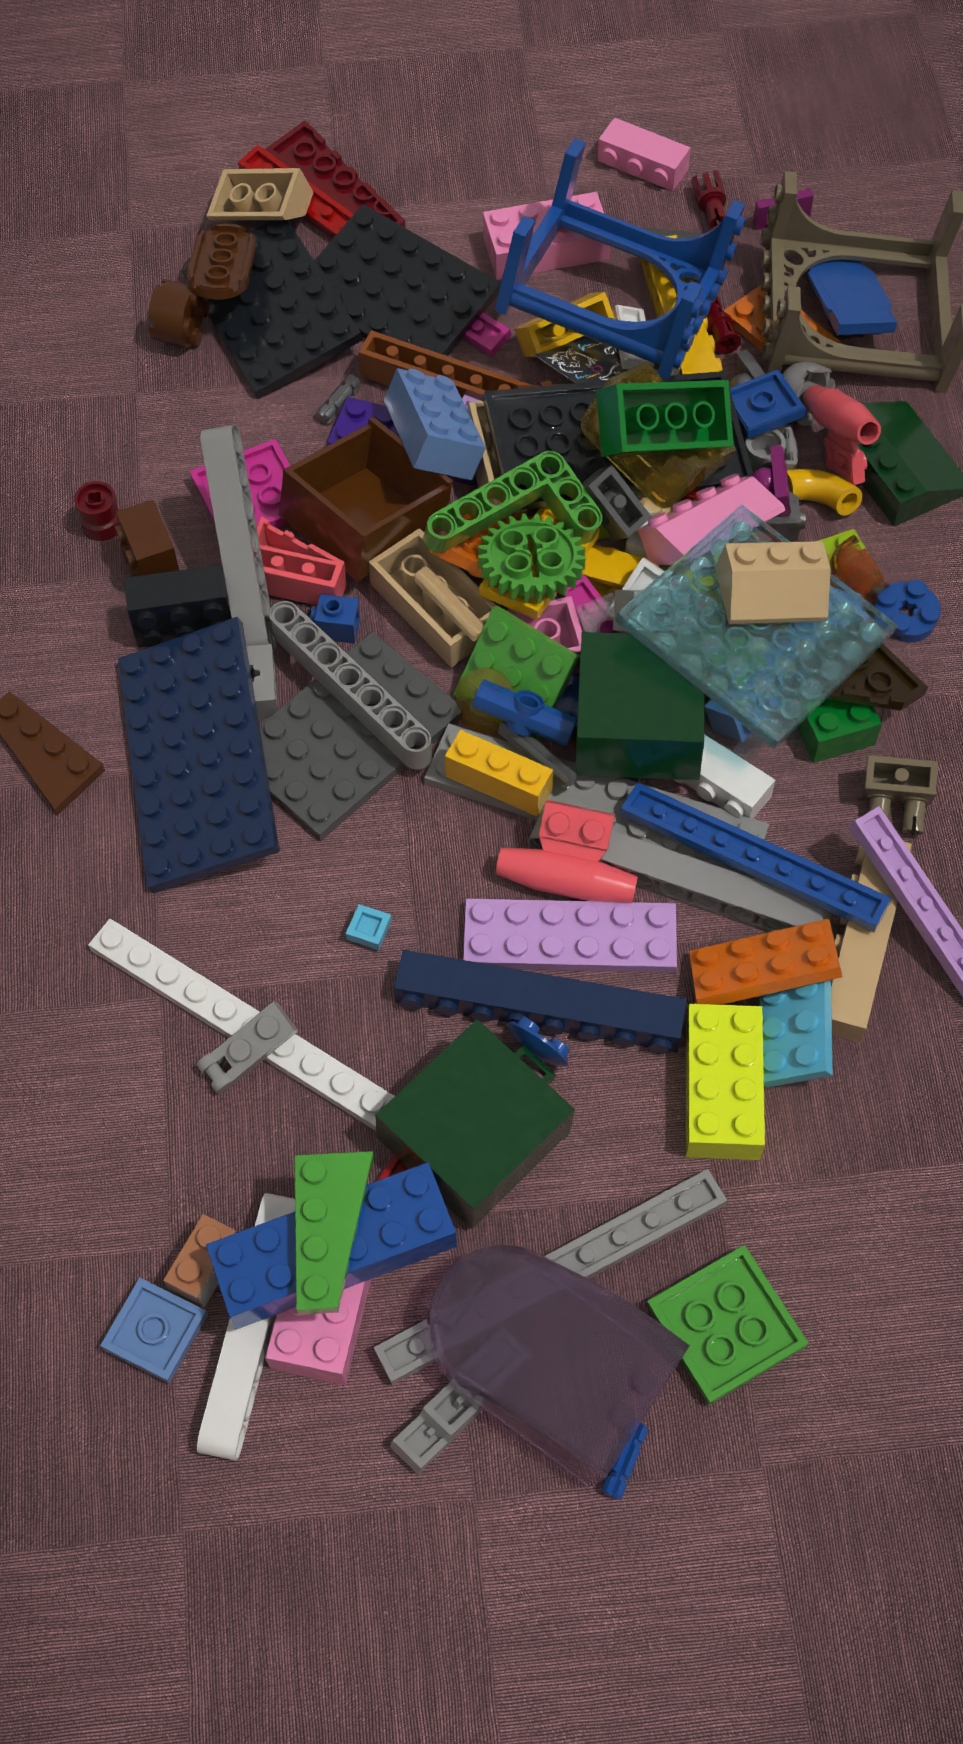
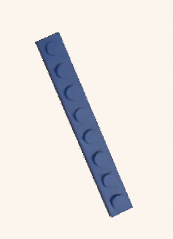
[621,782,891,932]

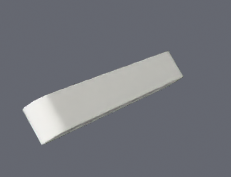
[197,1193,295,1461]

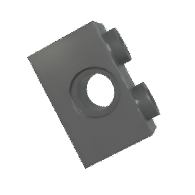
[582,465,652,541]

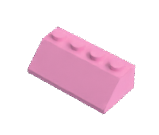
[637,474,786,565]

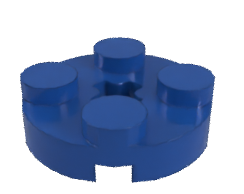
[873,579,941,643]

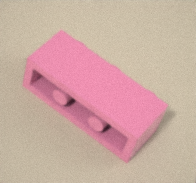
[597,118,691,191]

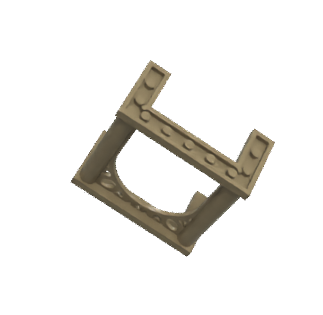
[760,171,963,393]

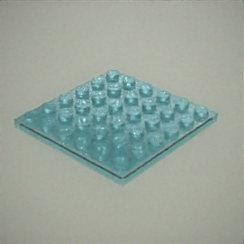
[615,505,898,749]

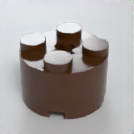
[148,279,210,347]

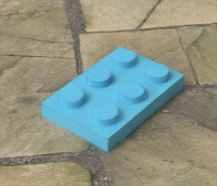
[760,980,833,1088]

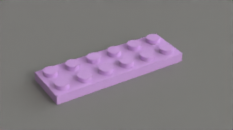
[463,899,677,973]

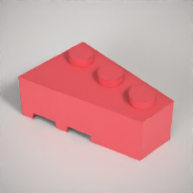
[257,516,347,606]

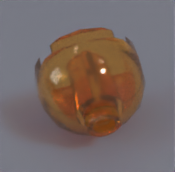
[830,534,890,600]

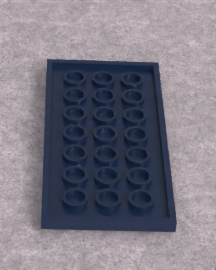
[118,617,280,893]

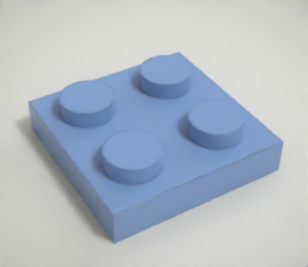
[100,1277,208,1384]

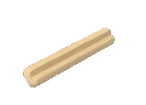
[414,567,484,642]

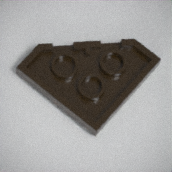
[783,620,928,711]

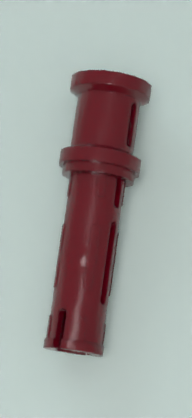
[694,279,741,354]

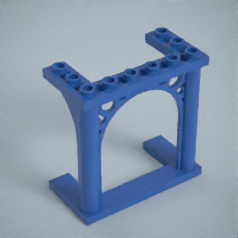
[495,138,746,379]

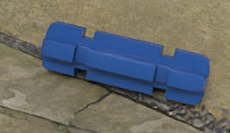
[602,1420,648,1500]

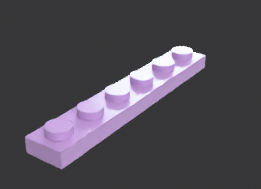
[848,806,963,997]

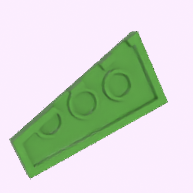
[295,1151,374,1315]

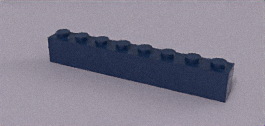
[394,950,687,1054]

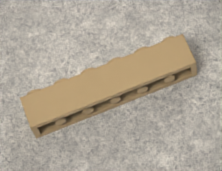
[831,842,912,1043]

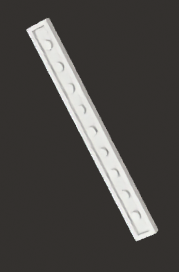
[88,919,395,1131]

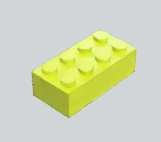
[686,1004,765,1160]

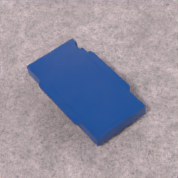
[805,256,897,336]

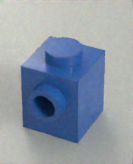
[310,594,361,644]

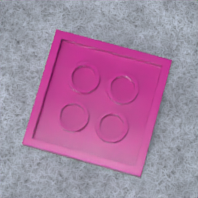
[189,439,290,528]

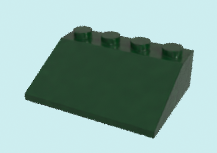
[858,401,963,527]

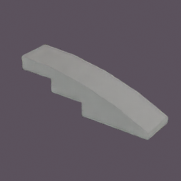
[390,1328,532,1475]

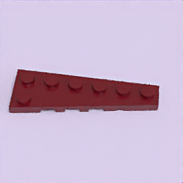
[265,120,406,228]

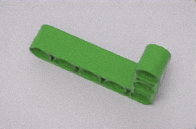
[423,451,602,553]

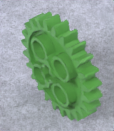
[478,513,586,603]

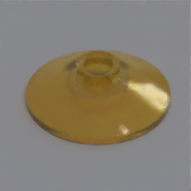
[456,668,515,735]

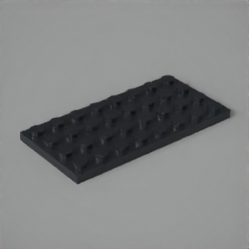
[482,371,753,510]

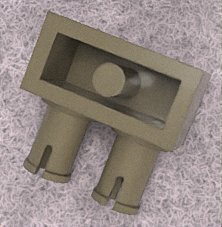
[862,755,938,835]

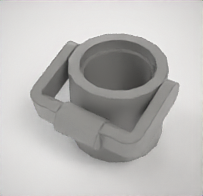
[745,425,798,473]

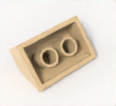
[206,168,313,220]
[715,541,831,624]

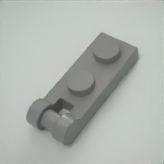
[196,1002,298,1094]

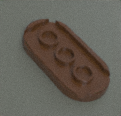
[187,223,256,300]

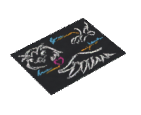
[535,337,659,383]

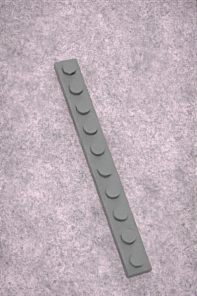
[373,1169,728,1385]

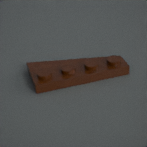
[0,691,105,816]

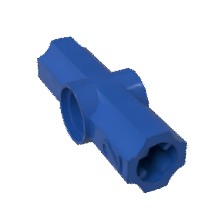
[472,679,578,747]

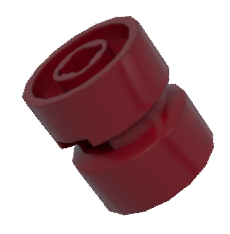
[74,481,120,541]

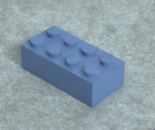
[384,368,486,480]

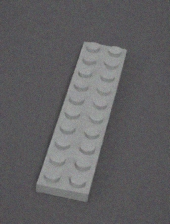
[424,723,769,878]

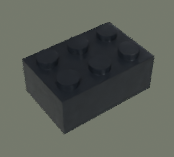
[124,564,232,648]

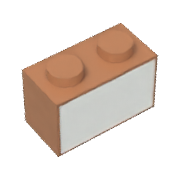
[163,1214,237,1309]

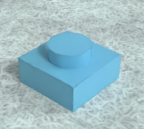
[346,904,392,950]

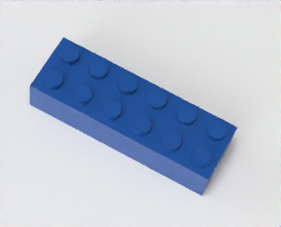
[206,1162,457,1330]

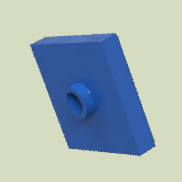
[730,369,806,439]

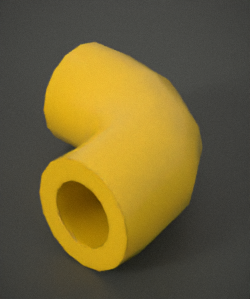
[787,469,862,516]

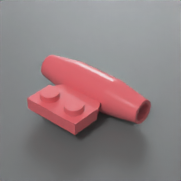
[803,385,881,485]
[496,800,638,903]

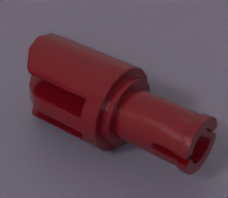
[691,170,727,229]

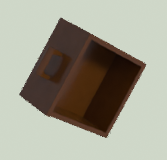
[279,417,453,581]

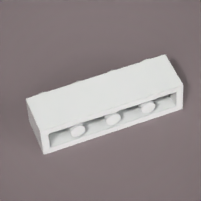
[673,734,775,819]

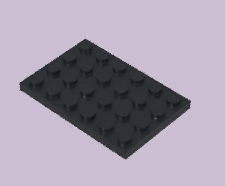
[314,204,501,356]
[182,220,363,399]

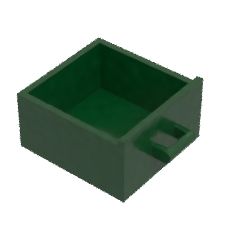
[576,632,705,780]
[375,1019,575,1229]

